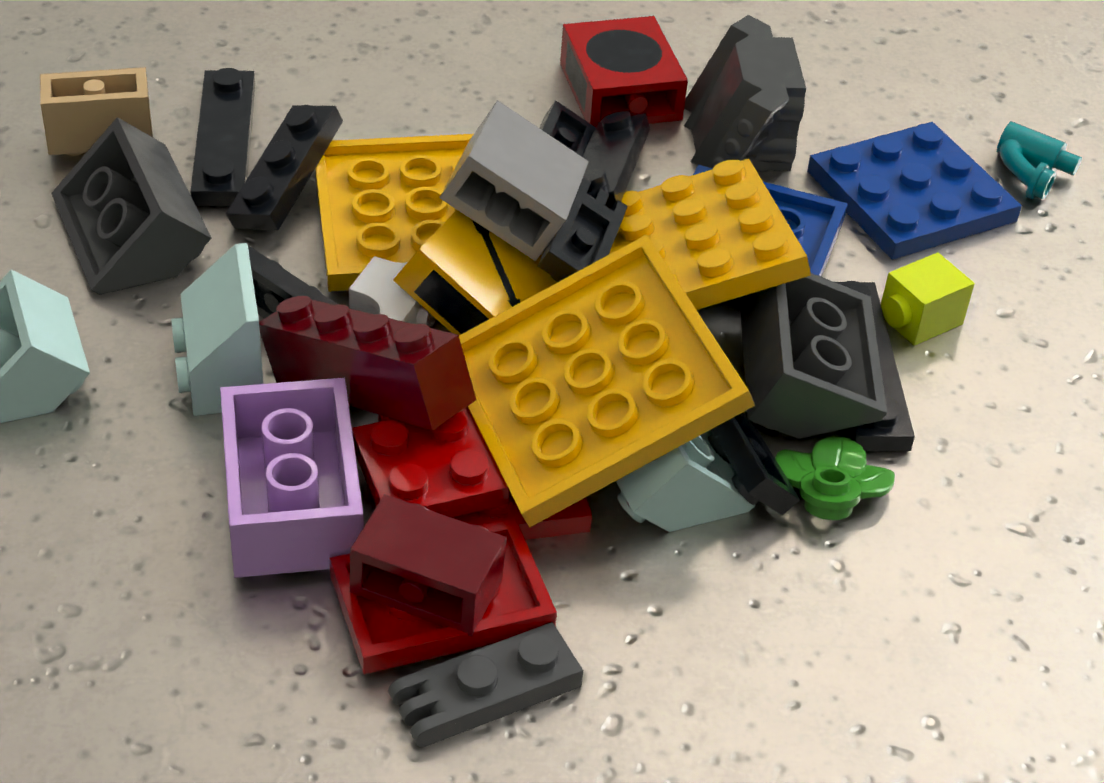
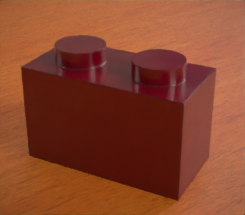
[350,494,507,637]

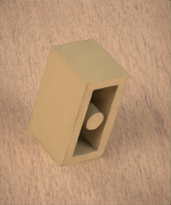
[40,67,153,156]

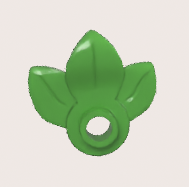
[775,437,895,520]

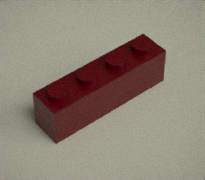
[259,296,476,431]

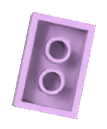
[220,378,364,578]

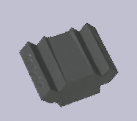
[684,15,806,172]

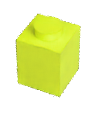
[881,252,975,346]

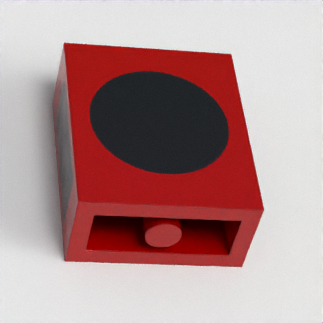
[560,16,688,127]

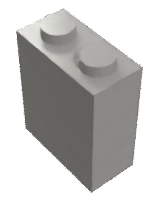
[440,100,589,261]

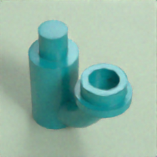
[997,121,1082,200]

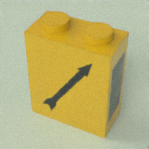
[393,209,557,335]

